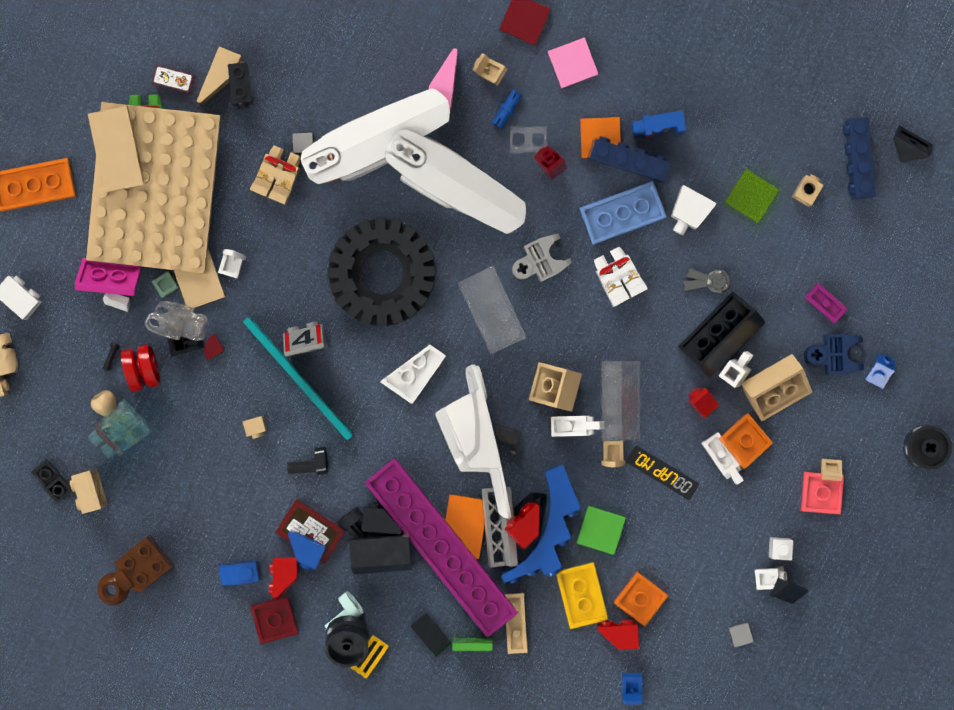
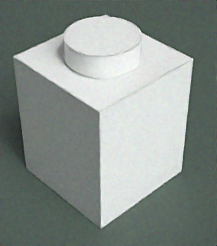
[769,537,793,560]

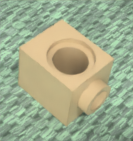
[792,174,823,207]

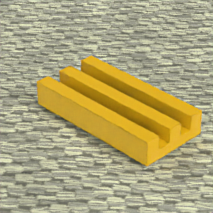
[350,635,389,679]

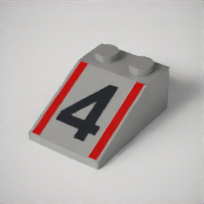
[283,321,329,357]

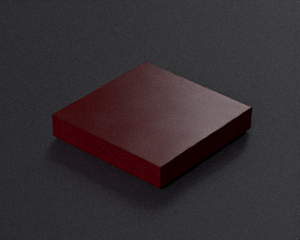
[499,0,551,46]
[250,595,299,644]

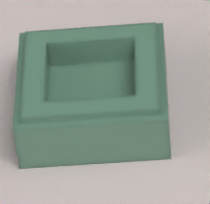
[151,271,179,298]

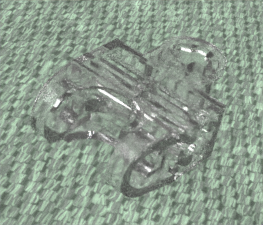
[145,301,208,341]

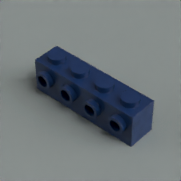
[843,117,876,200]
[587,136,671,182]

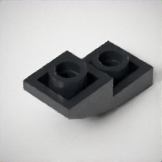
[31,458,72,503]

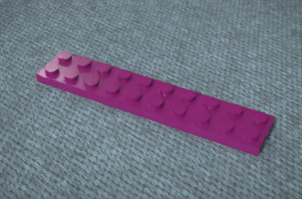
[364,458,519,637]

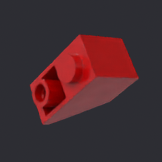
[687,387,719,418]
[504,502,540,549]
[269,558,299,599]
[597,619,639,650]

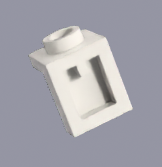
[755,566,787,590]

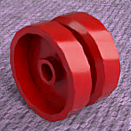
[121,344,161,392]

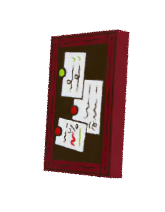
[275,499,346,564]

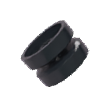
[903,425,952,469]
[325,616,369,667]

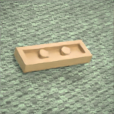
[505,593,528,654]

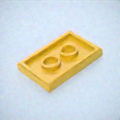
[556,562,608,629]

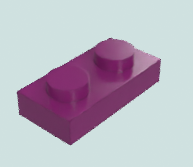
[804,283,848,324]

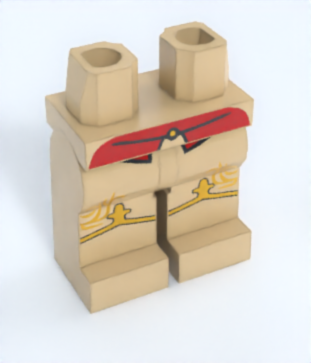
[250,145,301,205]

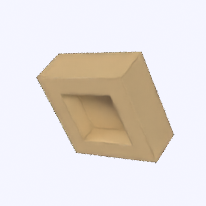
[821,459,843,481]

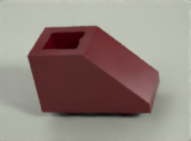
[533,145,567,180]

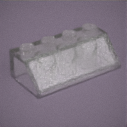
[458,266,527,354]
[600,361,640,441]

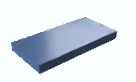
[579,181,667,245]

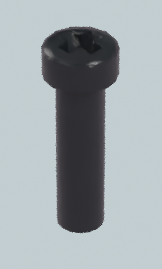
[103,342,120,371]

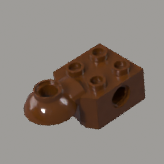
[97,535,174,606]

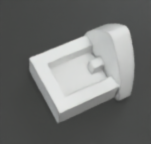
[218,249,246,279]
[103,293,130,312]

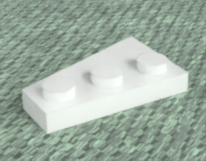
[380,345,446,404]

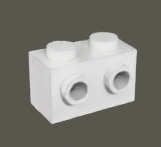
[0,275,42,320]

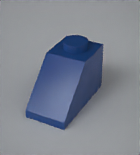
[288,529,327,570]
[219,560,261,585]

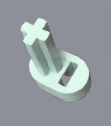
[325,591,363,628]

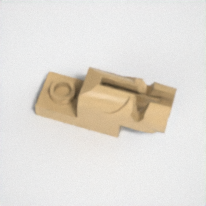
[0,333,19,397]

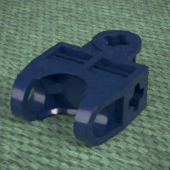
[804,334,864,374]

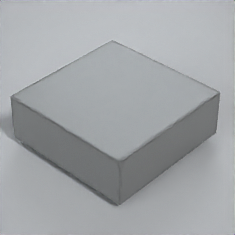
[293,133,313,154]
[729,622,753,647]

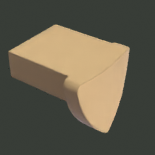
[601,441,625,467]

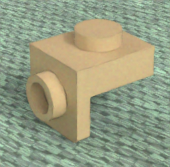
[473,53,508,86]

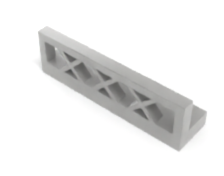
[482,486,518,568]

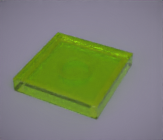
[724,169,779,223]

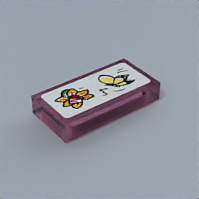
[151,64,195,94]

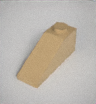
[197,47,243,105]

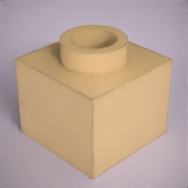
[242,415,268,439]

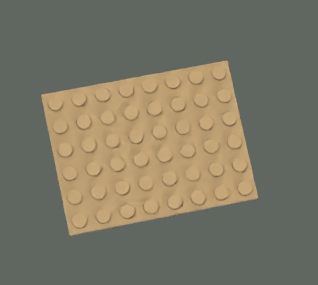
[86,102,221,273]

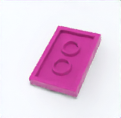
[75,258,142,296]

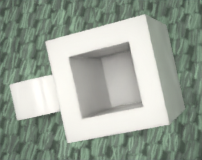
[719,351,753,388]

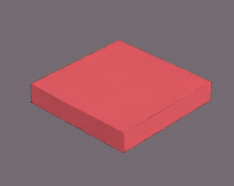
[801,472,844,515]

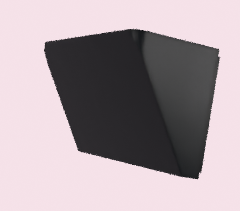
[770,577,809,604]
[411,613,451,657]

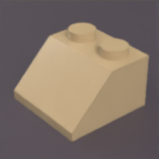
[529,362,582,412]
[70,468,109,514]

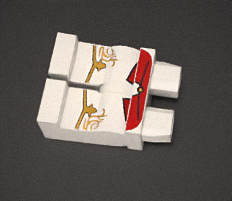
[594,247,648,307]

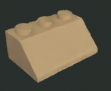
[741,354,813,422]

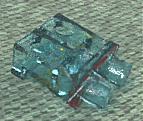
[89,399,151,458]

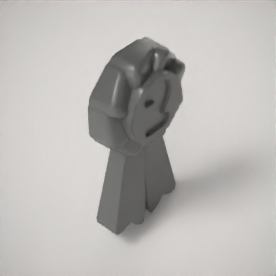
[683,268,731,294]

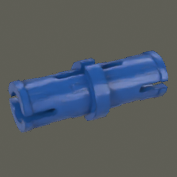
[491,89,523,129]

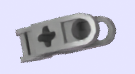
[512,234,573,282]

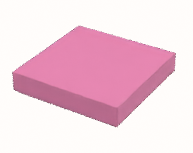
[548,37,598,89]

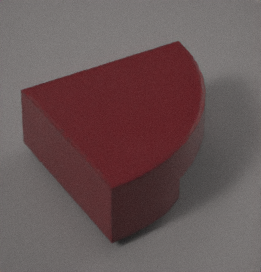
[204,334,225,360]

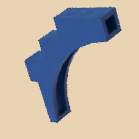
[501,464,581,584]

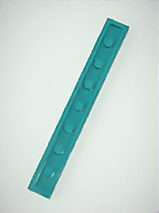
[243,317,353,440]

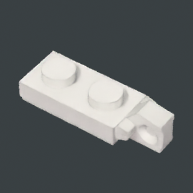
[551,416,605,437]
[701,432,744,485]

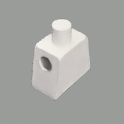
[671,185,716,236]

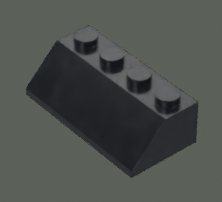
[678,292,766,378]

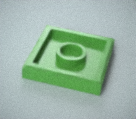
[576,505,626,555]
[452,638,492,651]

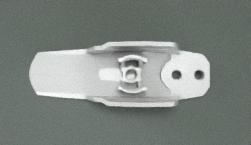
[301,88,450,184]
[385,129,526,234]
[435,364,512,519]

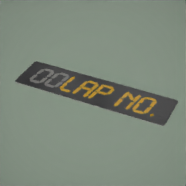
[626,446,699,500]

